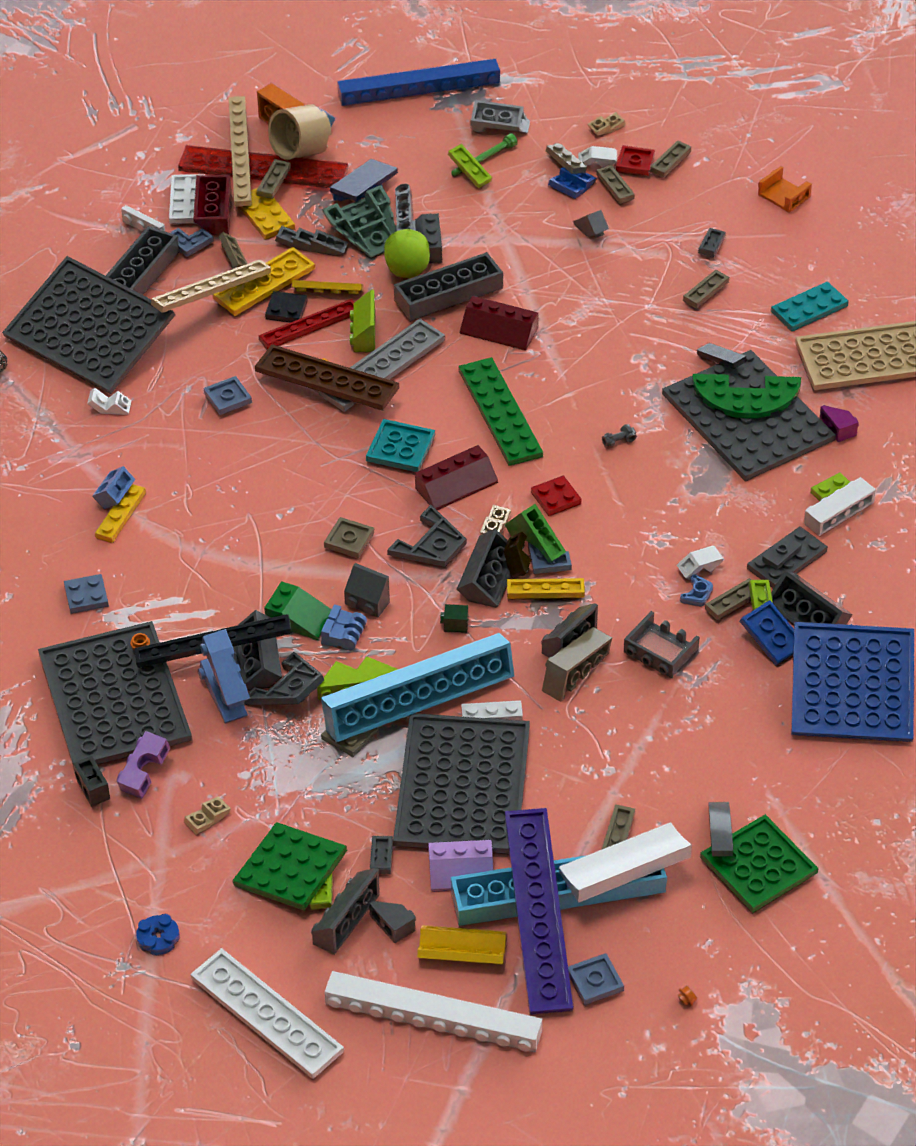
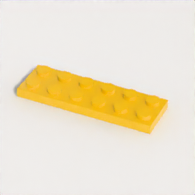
[212,247,315,316]

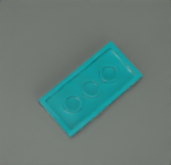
[771,281,849,332]

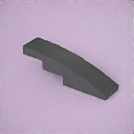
[275,226,348,256]
[708,802,733,856]

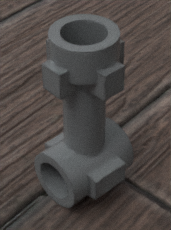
[602,424,637,447]

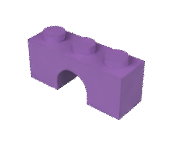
[117,731,170,799]

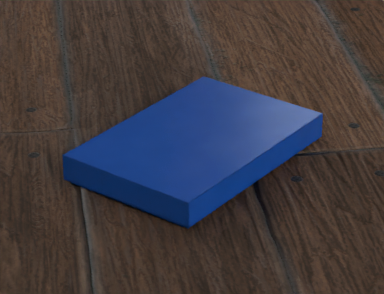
[739,600,794,666]

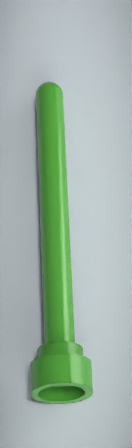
[451,133,518,176]

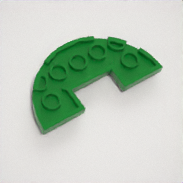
[692,374,801,418]

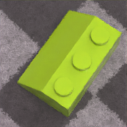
[350,290,375,352]

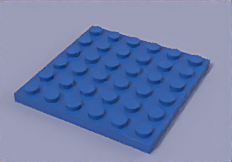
[791,622,914,742]

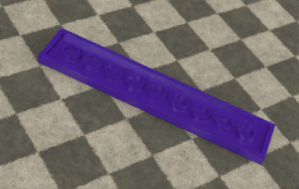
[504,808,573,1015]

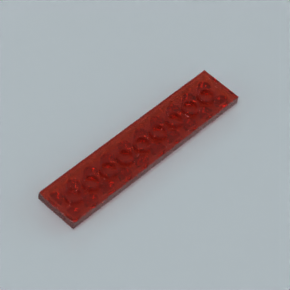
[178,145,349,188]

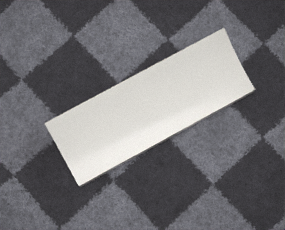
[559,822,692,903]

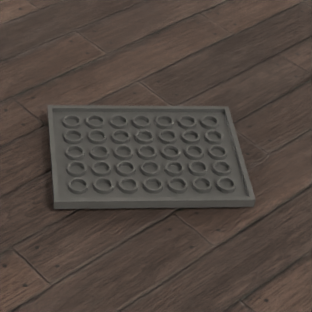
[2,256,175,394]
[662,350,836,481]
[38,621,192,767]
[393,713,530,854]

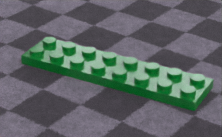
[458,357,543,466]

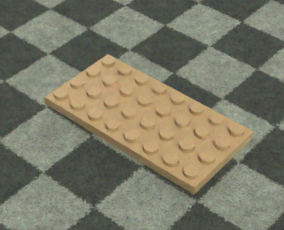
[795,321,916,390]

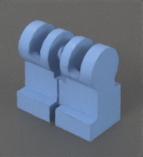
[321,604,367,650]

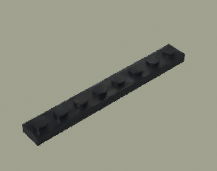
[135,614,292,668]

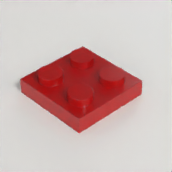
[616,145,655,176]
[531,475,582,516]

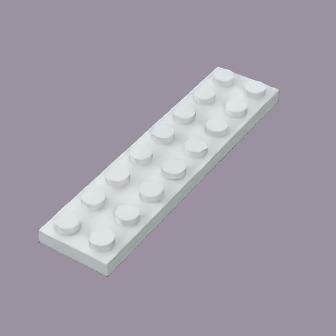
[190,948,344,1079]

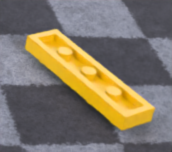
[292,280,363,295]
[95,484,146,543]
[507,578,585,599]

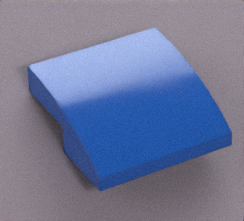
[548,167,596,198]

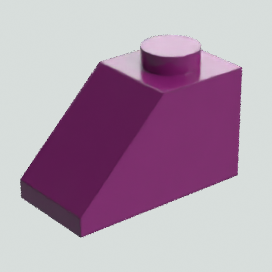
[819,405,859,442]

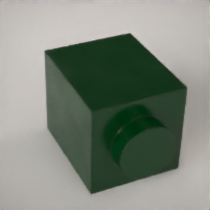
[440,604,468,633]

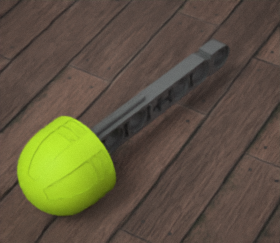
[384,184,430,278]

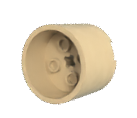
[268,104,331,160]

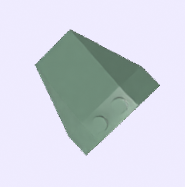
[322,185,395,258]

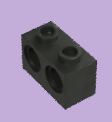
[73,756,110,807]

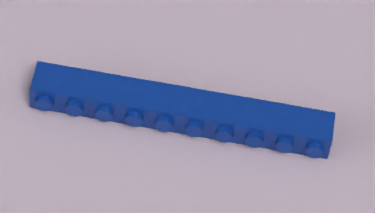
[337,59,500,106]

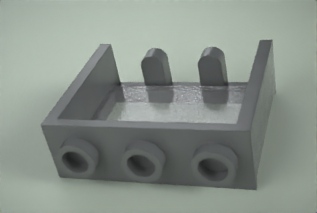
[624,611,700,678]

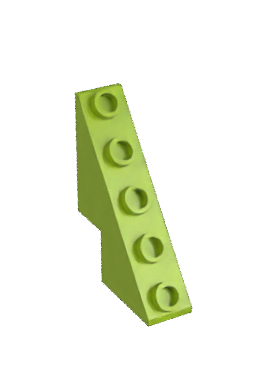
[317,656,398,700]

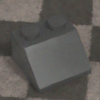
[344,563,390,617]

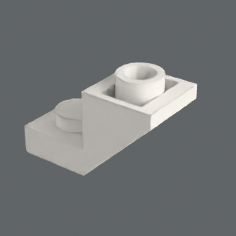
[578,146,617,168]
[87,388,131,415]
[677,545,725,580]

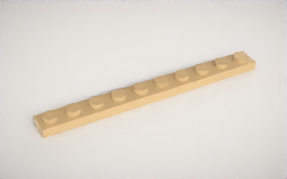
[229,96,252,207]

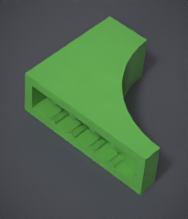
[505,504,566,563]

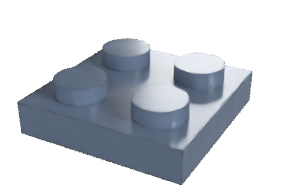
[203,376,252,415]
[64,574,109,614]
[568,953,624,1005]

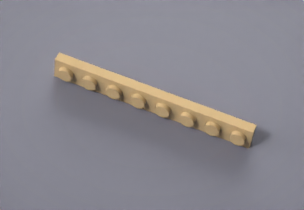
[151,260,271,313]

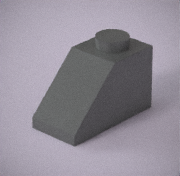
[573,210,609,238]
[369,901,416,943]

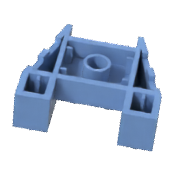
[198,629,250,723]

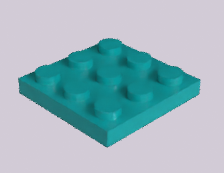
[366,419,435,472]

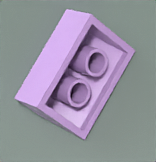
[429,840,493,892]

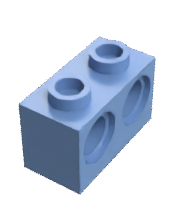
[92,466,135,509]

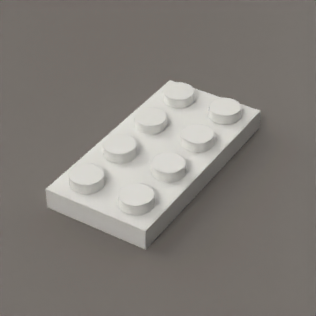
[169,174,205,224]

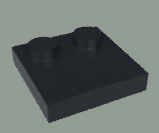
[265,291,308,323]

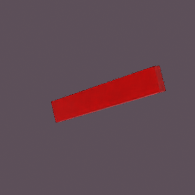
[259,299,355,350]

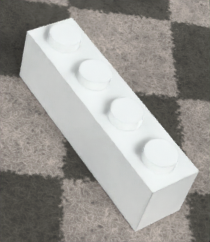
[804,477,876,536]

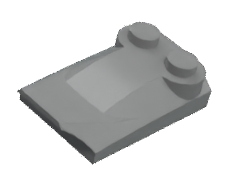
[470,100,530,133]

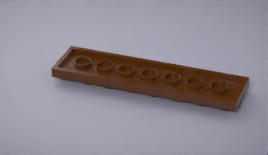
[255,344,399,411]

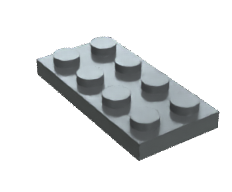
[747,526,828,589]

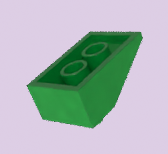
[264,581,332,640]

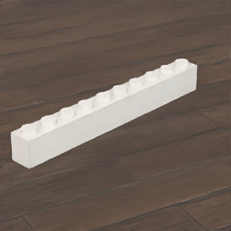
[325,971,542,1052]

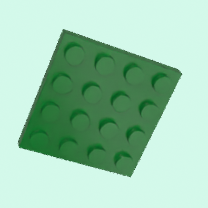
[700,814,819,913]
[232,822,347,911]

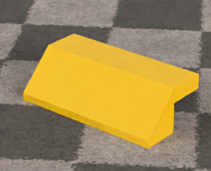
[417,925,507,964]

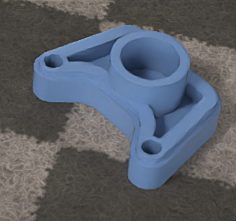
[680,574,713,606]

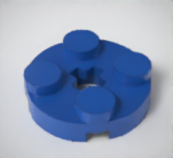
[136,914,180,955]

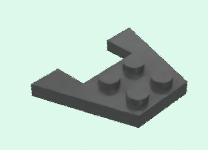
[387,505,467,567]
[244,652,324,705]

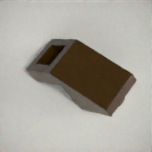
[504,532,532,579]

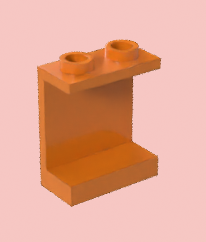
[758,166,812,212]

